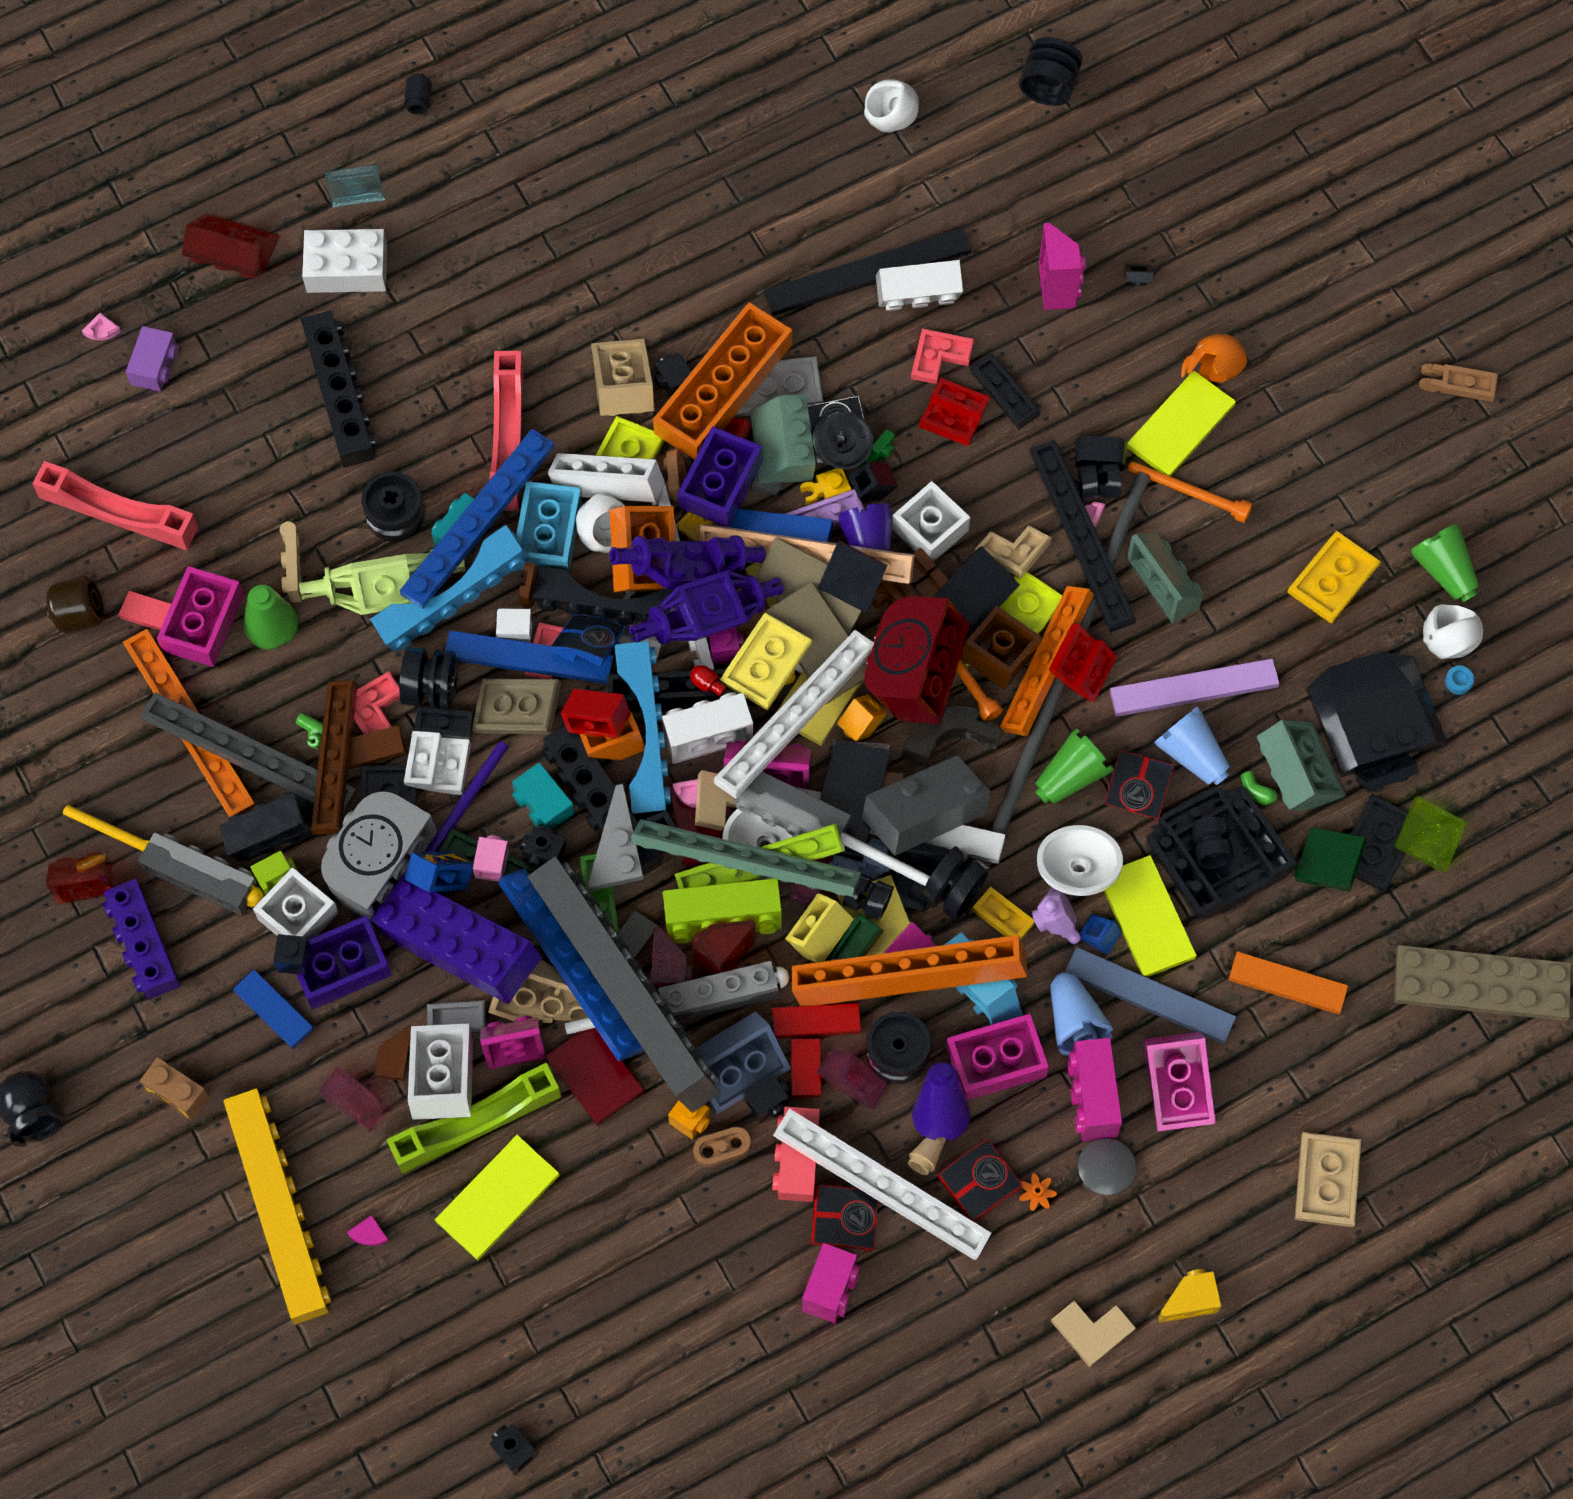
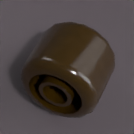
[46,576,104,634]

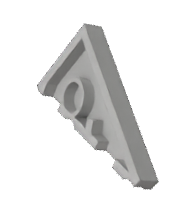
[588,784,644,891]

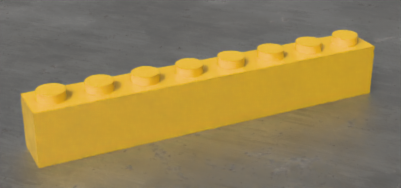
[223,1088,331,1325]

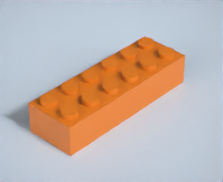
[653,302,792,460]

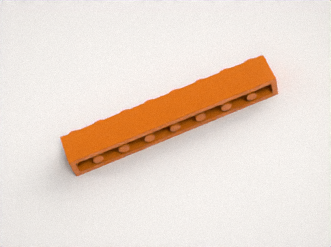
[792,935,1027,1006]

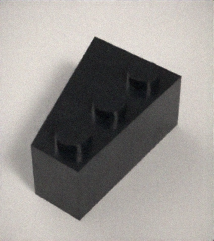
[219,792,327,862]

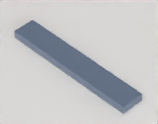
[1065,947,1236,1045]

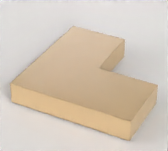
[975,525,1051,579]
[695,770,738,831]
[1051,1301,1136,1368]

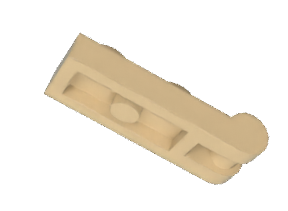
[279,521,302,603]

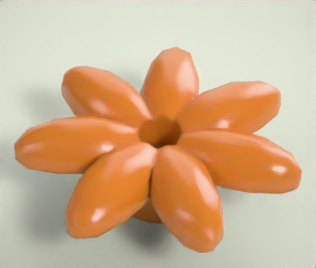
[1019,1173,1057,1211]

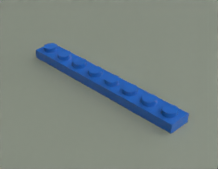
[400,429,555,609]
[498,868,643,1062]

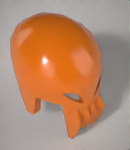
[1181,334,1247,383]

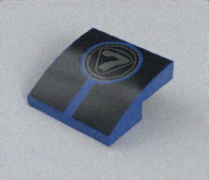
[549,615,626,667]

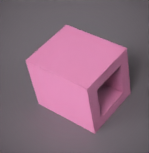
[473,835,509,882]

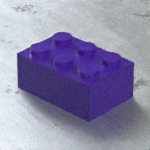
[677,426,763,527]
[297,915,392,1010]

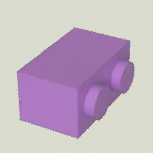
[126,326,179,392]

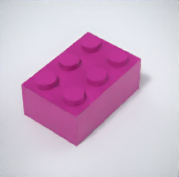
[157,566,244,667]
[946,1014,1049,1100]
[1066,1038,1122,1142]

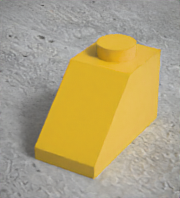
[1158,1269,1221,1323]

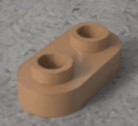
[663,449,687,502]
[693,1127,751,1167]

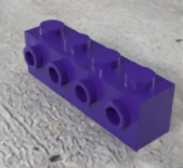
[102,878,180,1000]

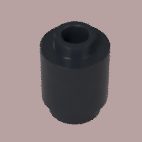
[404,74,432,115]

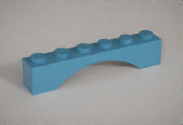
[370,525,530,652]
[615,641,671,814]

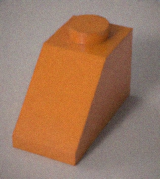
[580,712,645,760]

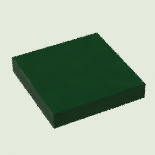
[1294,827,1367,892]

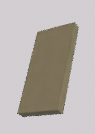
[756,538,862,636]
[765,582,867,705]

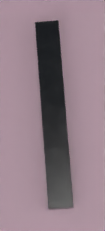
[764,227,971,316]
[1030,440,1136,633]

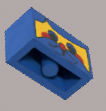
[405,851,474,892]

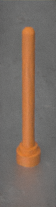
[1128,462,1253,524]
[956,659,1003,723]

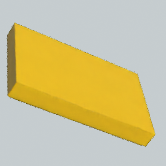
[1287,530,1381,624]

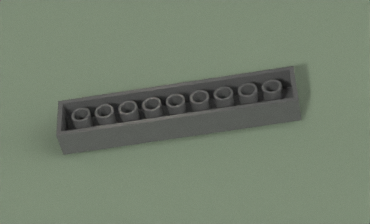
[527,856,721,1113]

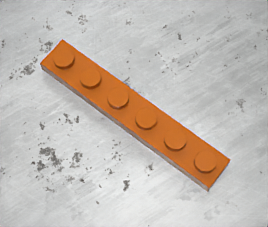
[1000,586,1094,736]

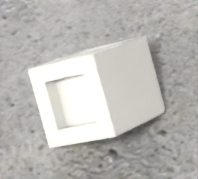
[496,609,533,643]

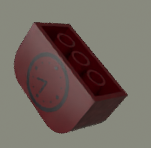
[865,596,970,724]

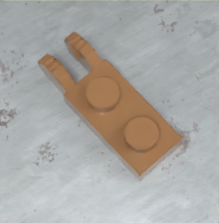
[1419,363,1498,402]

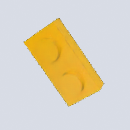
[972,886,1035,940]

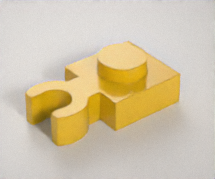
[800,468,851,505]

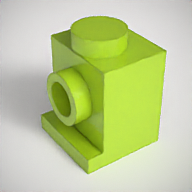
[250,851,298,896]

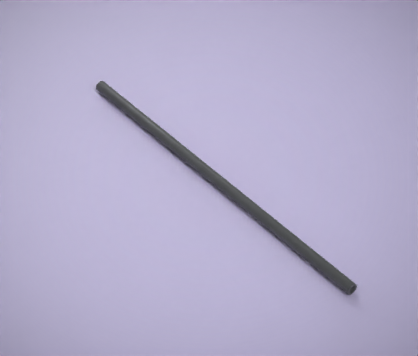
[990,473,1150,834]

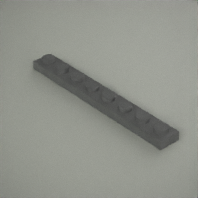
[141,693,356,814]

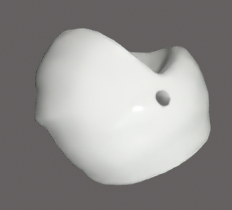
[864,79,919,133]
[576,493,624,553]
[1423,604,1483,659]

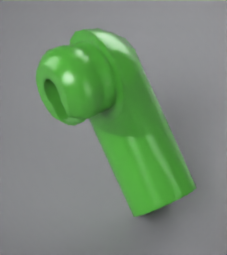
[296,712,323,749]
[1240,771,1277,805]

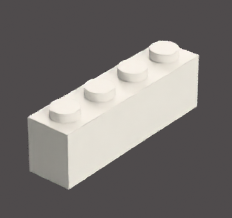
[548,453,665,502]

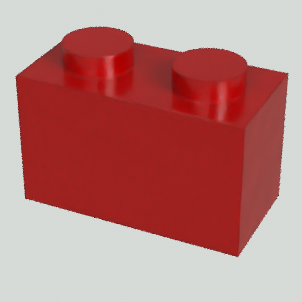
[561,689,631,738]

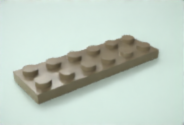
[1394,945,1571,1021]

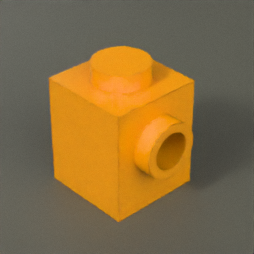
[837,694,887,742]
[668,1100,711,1140]

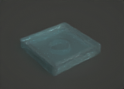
[325,165,385,208]

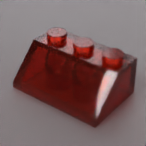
[182,213,280,278]

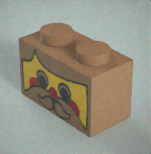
[140,1057,210,1121]

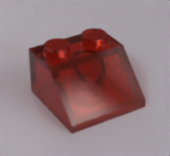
[46,852,114,905]
[692,920,756,976]

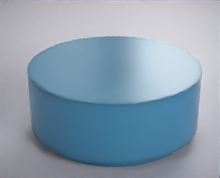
[1445,665,1474,695]

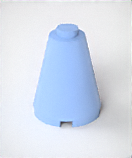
[1154,706,1230,785]
[1050,973,1113,1056]

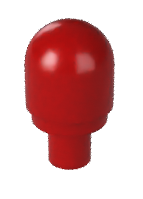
[690,665,727,697]

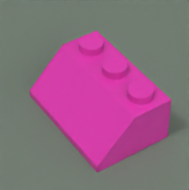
[1038,223,1085,310]
[723,740,811,789]

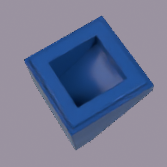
[1080,914,1121,954]

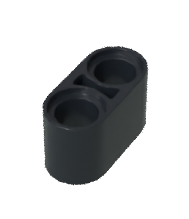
[1075,435,1127,472]

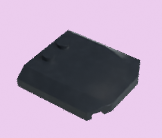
[1307,652,1448,778]
[1147,787,1297,919]

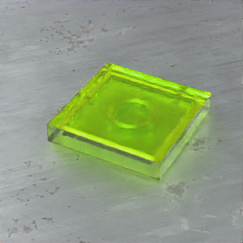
[1394,796,1467,873]

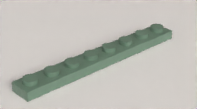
[631,819,861,897]

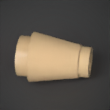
[908,1137,946,1175]

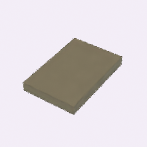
[472,679,561,735]

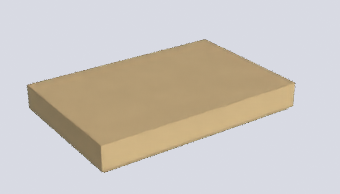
[1294,1132,1361,1227]

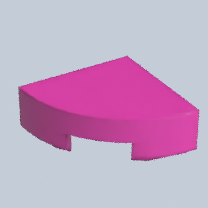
[347,1215,389,1246]

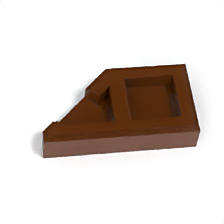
[519,562,538,609]
[374,1026,411,1081]

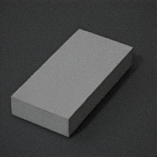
[427,1000,486,1032]

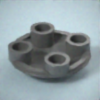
[1078,1138,1136,1196]

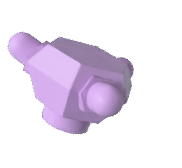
[1032,887,1081,944]

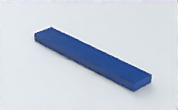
[444,631,613,684]

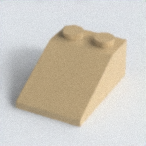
[591,339,654,416]

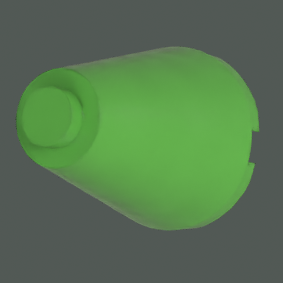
[1411,523,1480,603]
[243,585,299,650]
[1034,728,1114,805]

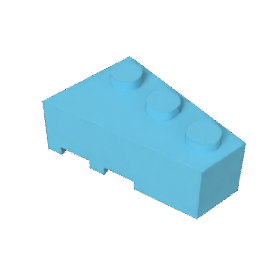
[945,933,1023,1025]

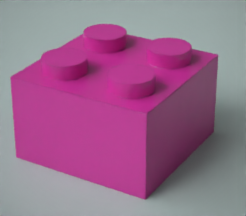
[802,1243,860,1324]

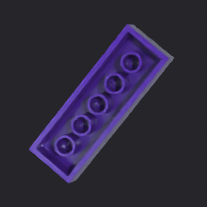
[369,875,542,1004]

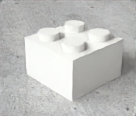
[892,481,970,562]
[253,867,339,940]

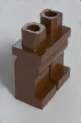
[871,547,948,609]

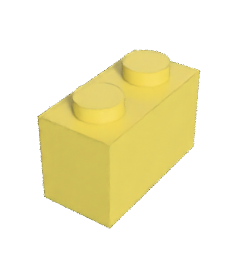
[785,893,854,963]

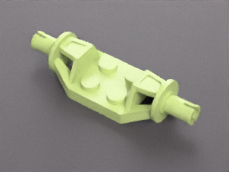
[299,549,466,615]

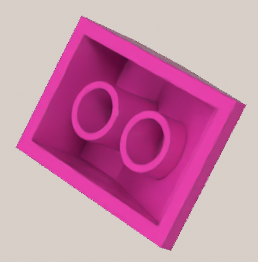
[480,1016,546,1070]
[1143,1032,1216,1131]

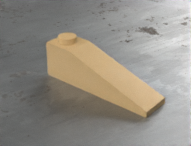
[488,960,589,1023]

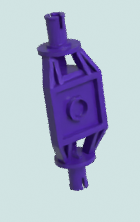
[609,535,766,589]
[629,570,784,645]

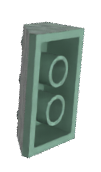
[750,394,816,484]
[1127,532,1203,623]
[1257,720,1346,811]

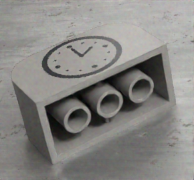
[321,792,438,923]

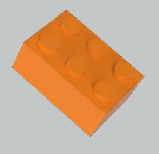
[609,506,676,592]

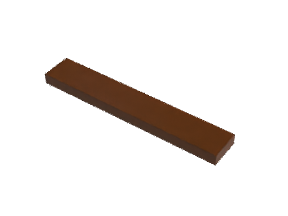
[311,680,357,835]

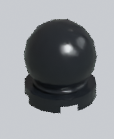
[0,1071,66,1147]

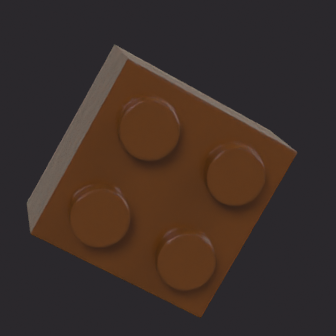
[960,606,1042,690]

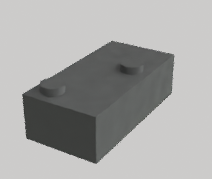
[862,755,991,856]

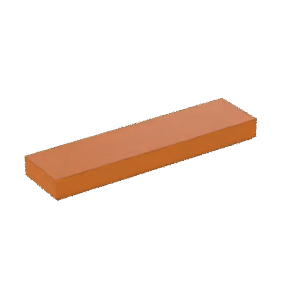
[1228,951,1348,1015]

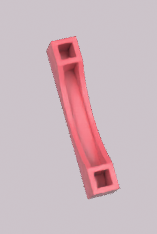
[490,351,524,511]
[32,461,199,550]

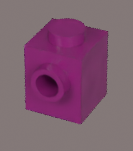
[709,628,744,666]

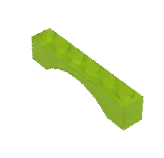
[386,1063,561,1174]

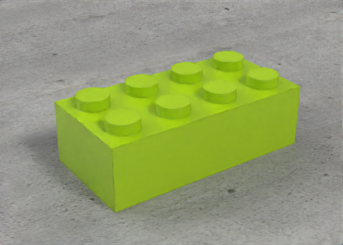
[663,878,782,944]

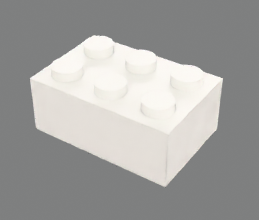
[302,229,387,293]
[876,260,963,311]
[662,692,753,764]
[408,1023,473,1120]

